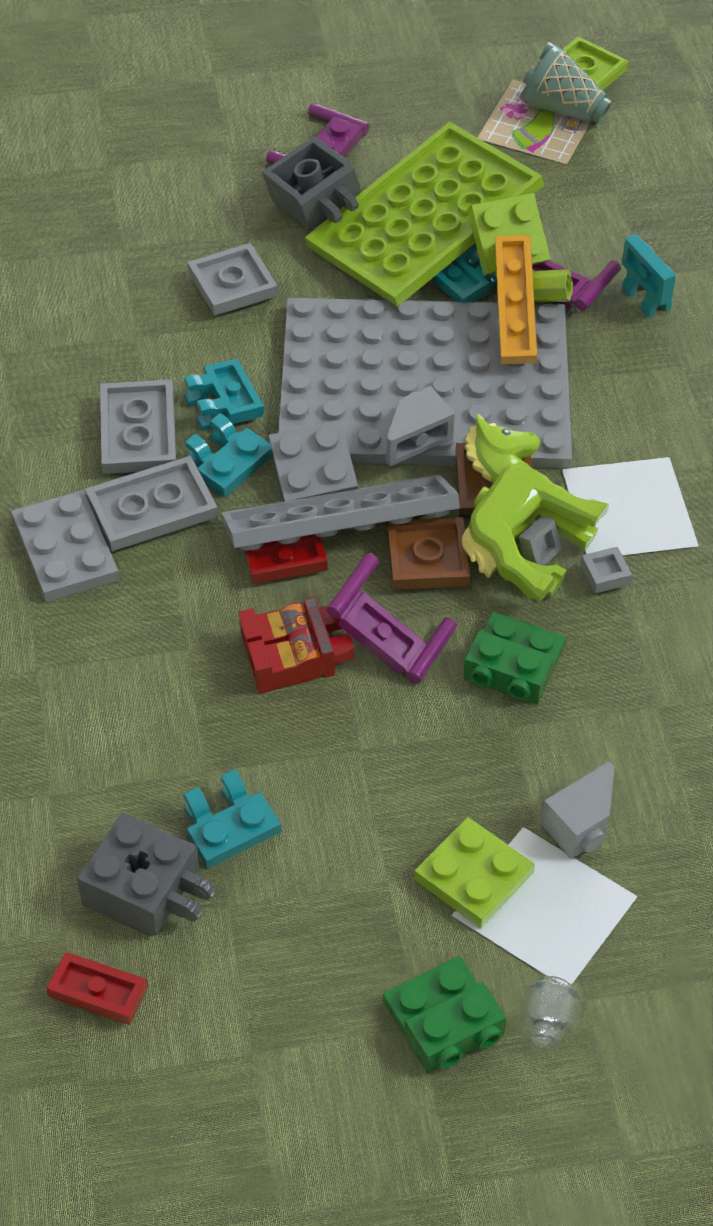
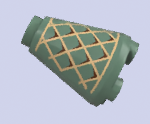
[520,42,612,124]

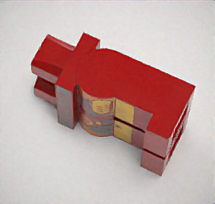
[238,597,354,694]

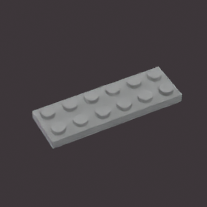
[221,474,460,550]

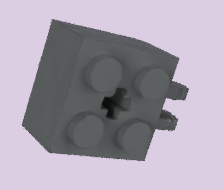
[262,136,361,230]
[77,812,216,936]

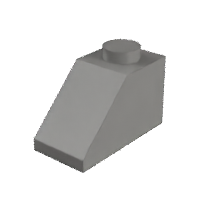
[386,386,455,466]
[540,761,615,859]

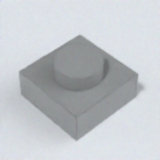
[519,515,562,565]
[581,546,632,593]

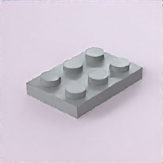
[100,379,176,474]
[85,456,218,551]
[11,490,119,602]

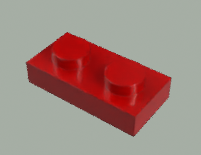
[244,534,328,584]
[46,951,148,1025]

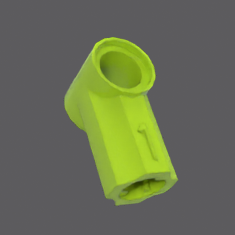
[532,269,573,303]

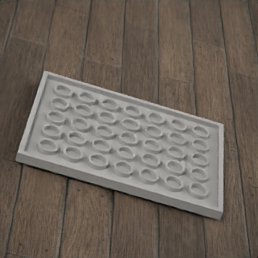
[278,298,572,469]

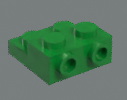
[463,611,567,704]
[382,955,507,1073]

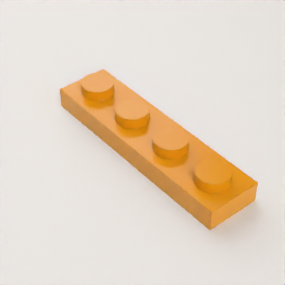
[495,235,537,364]

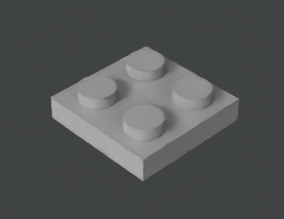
[187,243,278,316]
[269,419,358,501]

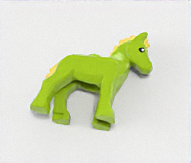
[461,414,609,602]

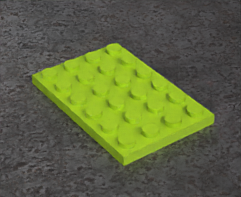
[305,122,544,307]

